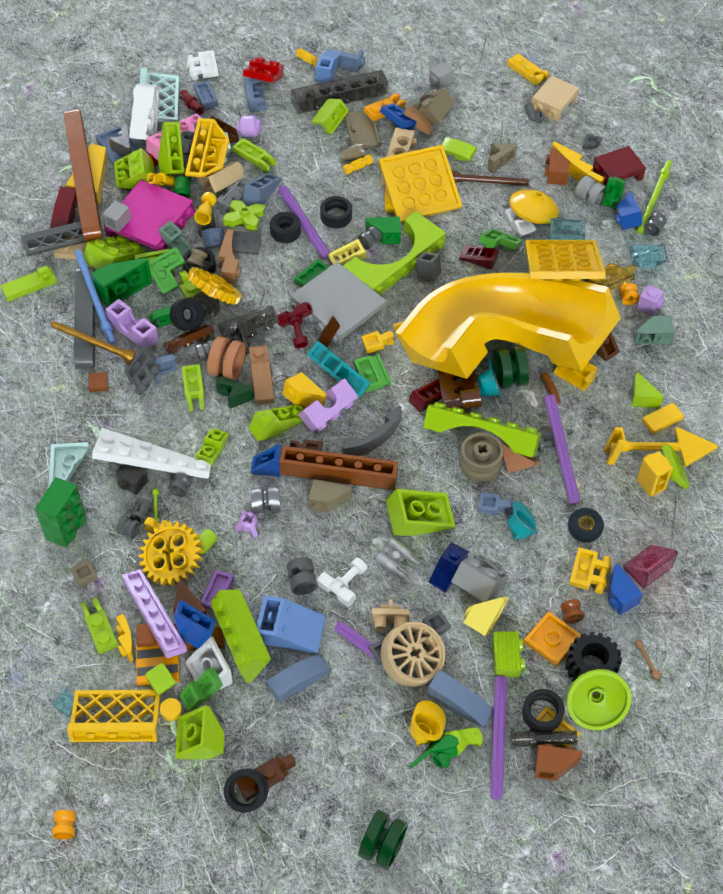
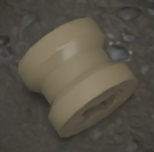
[186,248,208,268]

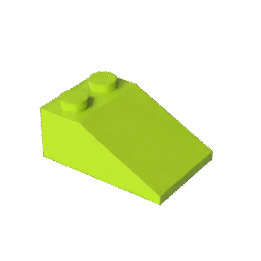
[386,489,456,536]

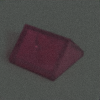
[623,545,678,589]

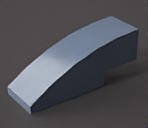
[266,654,331,704]
[428,670,494,728]

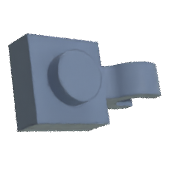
[478,492,513,515]

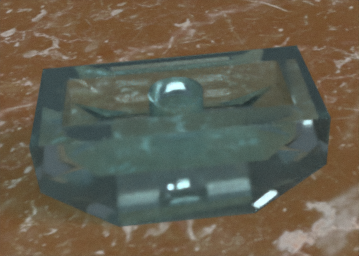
[629,244,668,268]

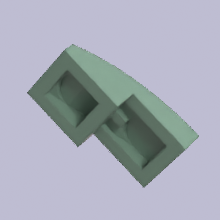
[158,221,194,257]

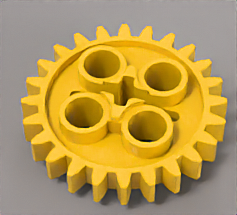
[187,267,242,305]
[138,521,204,587]

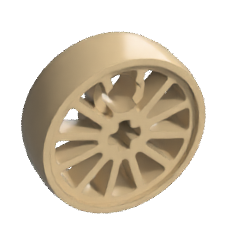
[380,622,445,687]

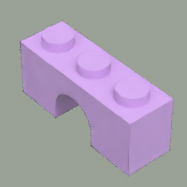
[105,299,159,348]
[298,378,358,432]

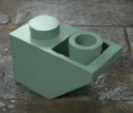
[634,316,674,345]

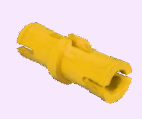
[146,173,175,186]

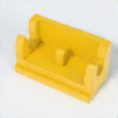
[553,362,598,392]

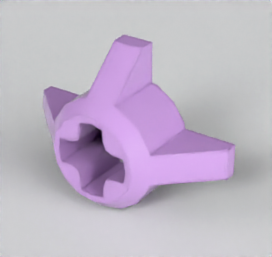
[234,510,259,538]

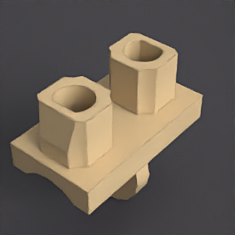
[372,599,409,632]

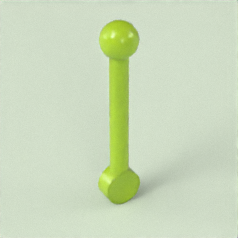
[152,488,160,523]

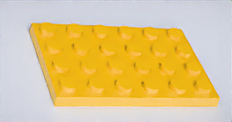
[525,240,606,281]

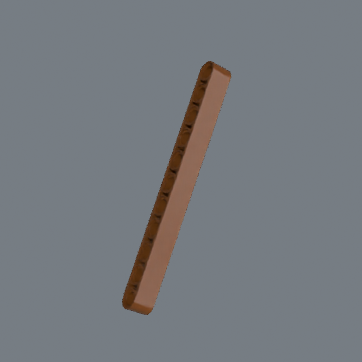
[63,108,103,241]

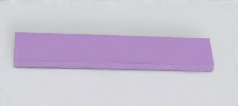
[122,569,187,658]

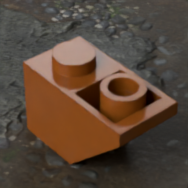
[544,148,570,185]
[534,744,583,781]

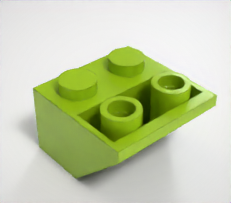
[114,148,154,189]

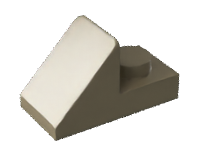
[488,143,517,174]

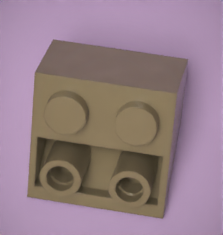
[413,88,455,125]

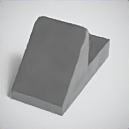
[109,124,131,157]

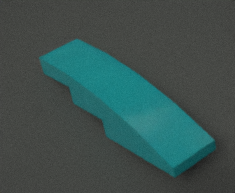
[307,341,371,398]

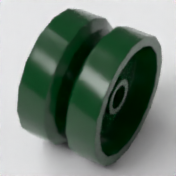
[494,346,529,389]
[358,809,408,870]

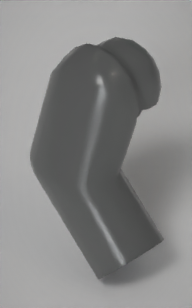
[524,103,545,122]

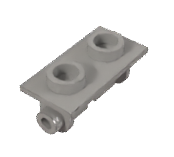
[215,180,244,214]

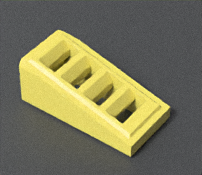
[328,239,368,266]

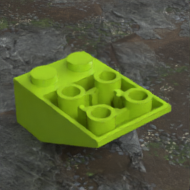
[83,235,146,269]

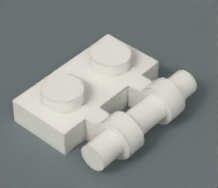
[187,50,219,81]

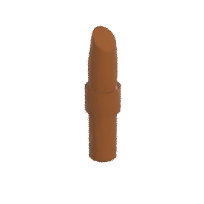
[541,372,561,403]

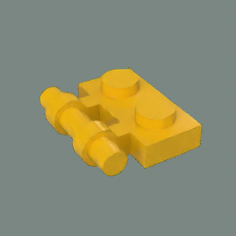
[569,547,611,594]

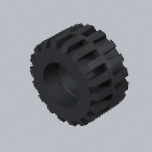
[565,632,622,682]

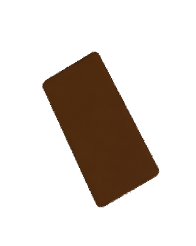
[318,316,340,347]

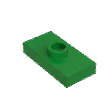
[294,259,329,287]

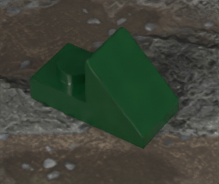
[216,376,254,409]

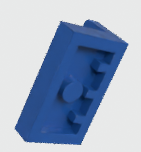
[380,103,417,131]

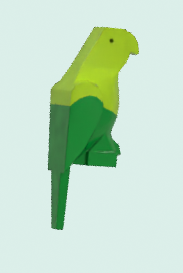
[409,727,483,769]

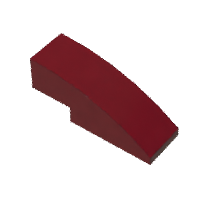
[50,186,78,229]

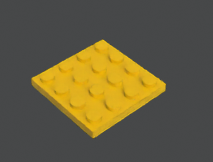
[378,144,463,223]

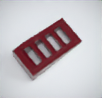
[460,245,499,270]
[409,379,442,412]

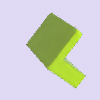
[311,99,349,135]

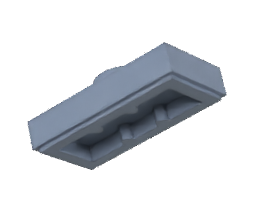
[193,81,219,109]

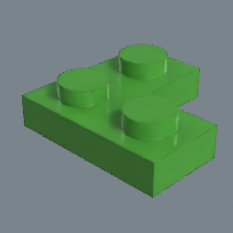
[478,228,523,251]
[149,247,186,295]

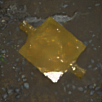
[585,263,636,291]

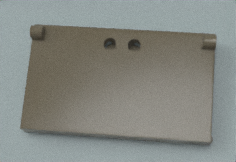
[344,112,381,148]

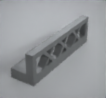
[21,221,92,256]

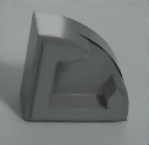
[582,134,602,149]

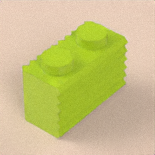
[492,631,525,678]

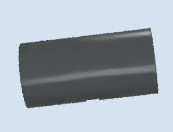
[181,131,195,168]

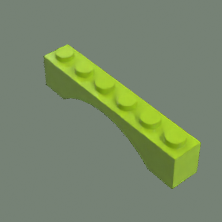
[423,402,542,458]

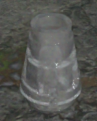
[270,364,289,390]

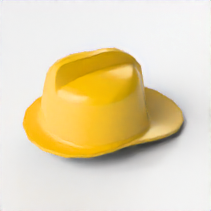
[409,700,446,746]

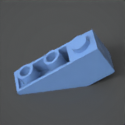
[315,49,342,84]

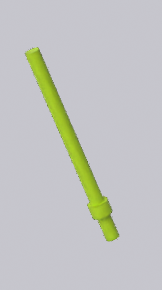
[637,160,672,234]

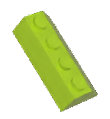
[210,589,271,683]

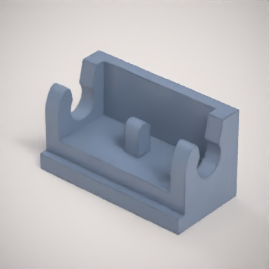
[244,78,267,112]

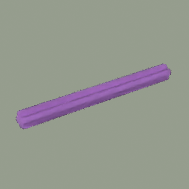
[279,185,330,259]
[544,394,580,505]
[490,675,507,800]

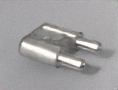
[374,537,421,580]

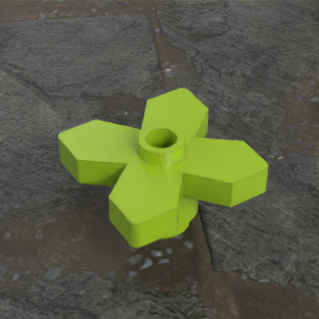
[223,200,265,231]

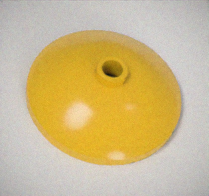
[509,189,559,224]

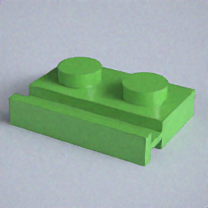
[353,353,391,393]

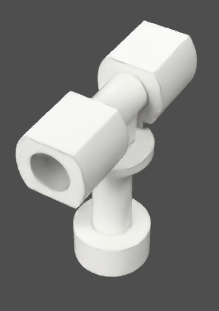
[317,557,367,607]

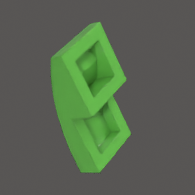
[179,668,223,712]

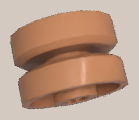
[207,336,246,381]

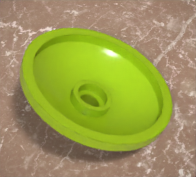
[566,669,632,730]

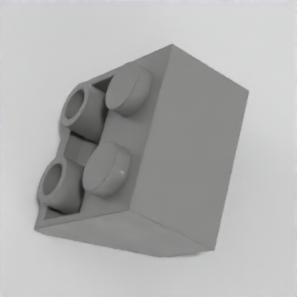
[451,555,509,602]

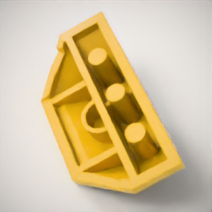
[185,118,229,178]

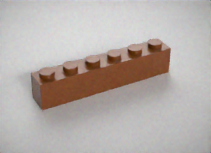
[279,446,398,490]

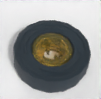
[568,508,604,542]

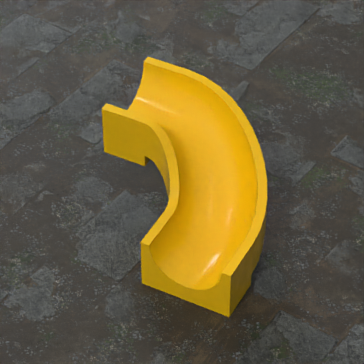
[395,273,621,379]

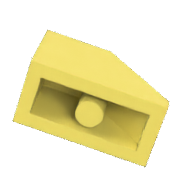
[464,596,509,636]

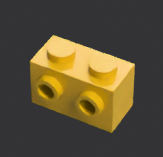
[637,451,673,497]

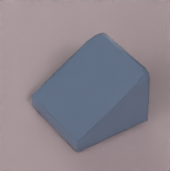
[201,227,224,248]

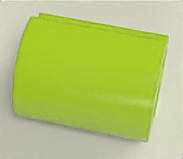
[198,529,218,555]

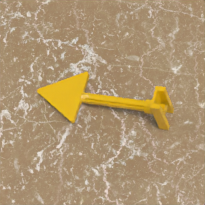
[603,427,718,467]

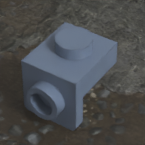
[340,50,365,72]
[152,354,177,384]

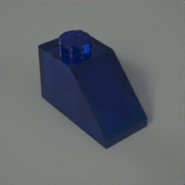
[429,542,469,593]

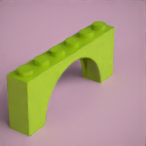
[343,211,446,296]

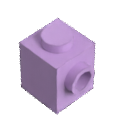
[637,284,665,316]

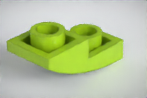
[442,137,477,161]
[195,428,229,466]

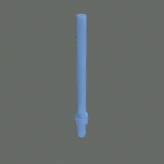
[74,249,116,345]

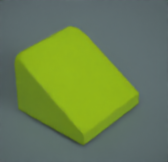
[145,663,176,696]

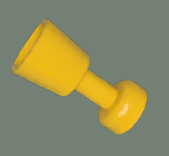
[194,192,217,225]

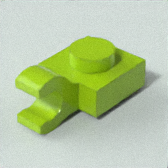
[179,270,203,299]

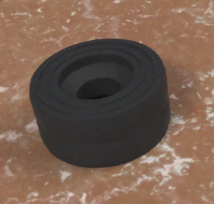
[270,212,301,243]
[170,298,205,331]

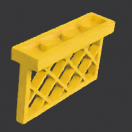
[67,690,161,742]

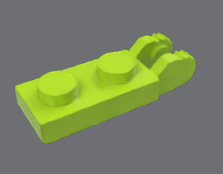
[232,138,277,172]
[181,364,205,412]
[80,597,118,654]

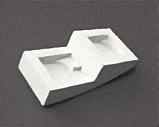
[504,208,536,237]

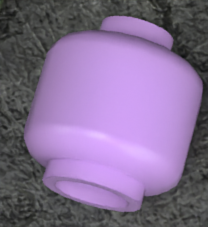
[237,115,262,137]

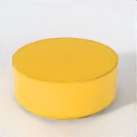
[160,698,182,721]

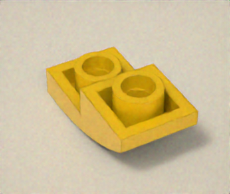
[115,614,134,663]

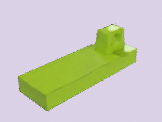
[0,265,57,302]

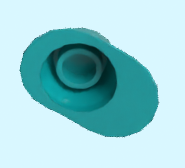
[477,358,502,398]
[507,501,538,540]

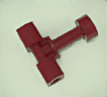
[276,301,313,349]

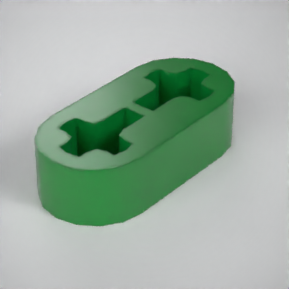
[149,306,184,328]

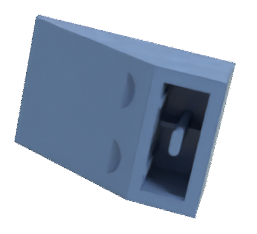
[257,595,326,654]

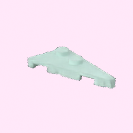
[48,442,89,488]

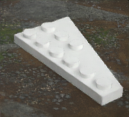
[92,428,211,479]

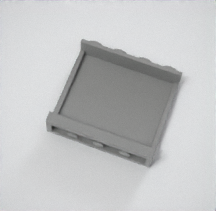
[290,262,387,347]

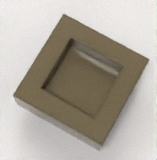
[70,560,98,588]

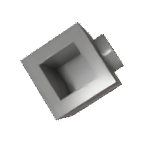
[429,62,454,90]
[102,201,131,232]

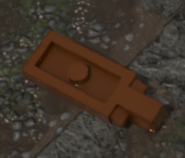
[163,324,214,354]
[236,754,296,801]

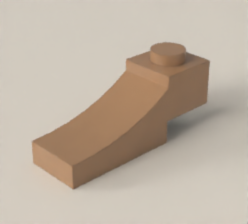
[218,229,242,284]
[249,345,274,405]

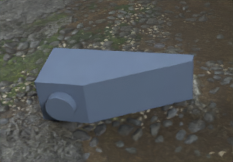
[242,173,282,207]

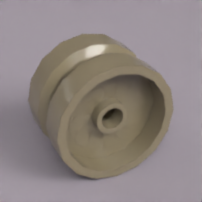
[460,432,504,482]

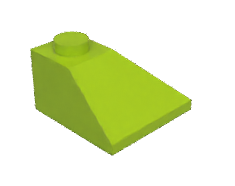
[175,705,225,759]

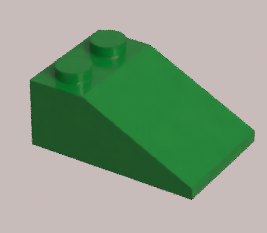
[91,258,152,307]

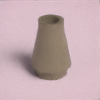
[340,143,365,161]

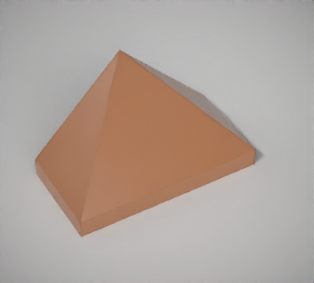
[502,443,541,473]

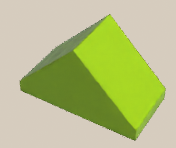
[632,373,664,409]

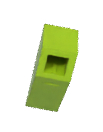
[248,405,304,441]

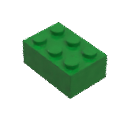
[35,477,87,548]

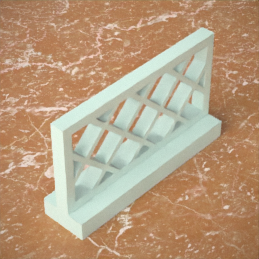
[140,68,179,122]

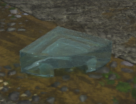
[52,688,74,718]

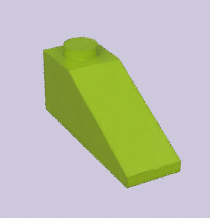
[158,122,184,175]

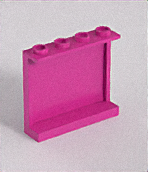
[104,180,195,251]

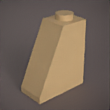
[198,161,244,193]

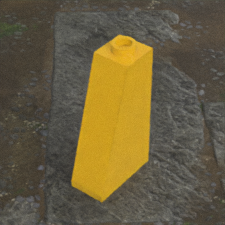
[66,144,108,204]

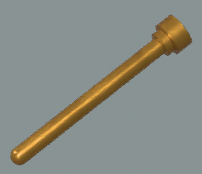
[51,321,137,364]

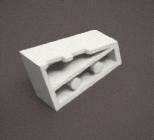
[129,83,159,140]

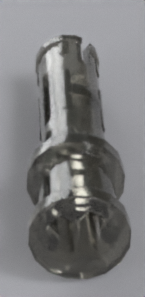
[511,729,578,749]

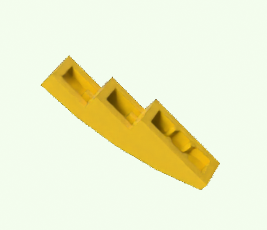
[552,141,604,184]

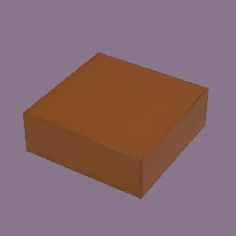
[88,372,108,392]

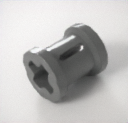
[130,498,153,524]

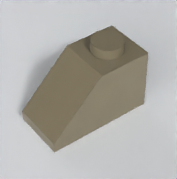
[308,479,352,513]

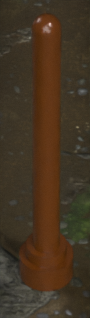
[451,170,529,186]

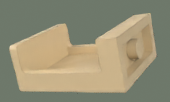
[532,76,579,122]

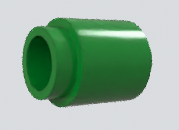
[174,176,191,199]

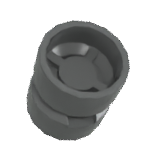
[287,557,318,595]

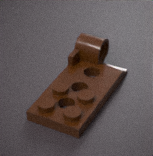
[438,369,482,409]

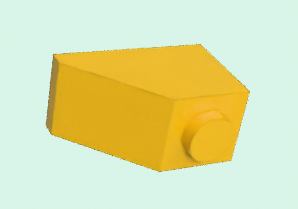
[282,372,327,407]

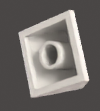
[185,636,233,690]

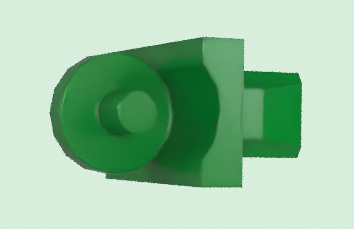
[601,177,626,210]

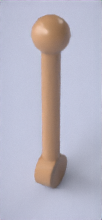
[635,640,661,680]

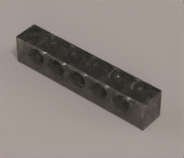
[291,70,388,114]

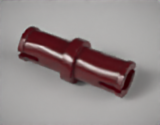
[179,90,205,115]

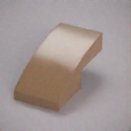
[403,105,434,135]

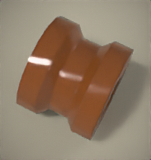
[560,599,585,624]

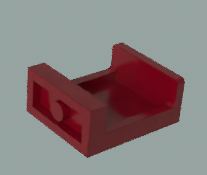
[592,146,646,187]

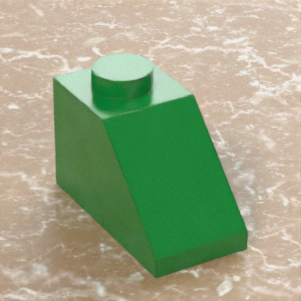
[365,217,401,244]

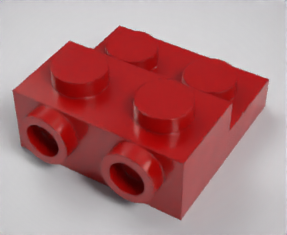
[243,57,284,83]

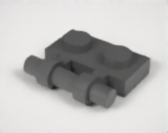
[125,346,160,394]

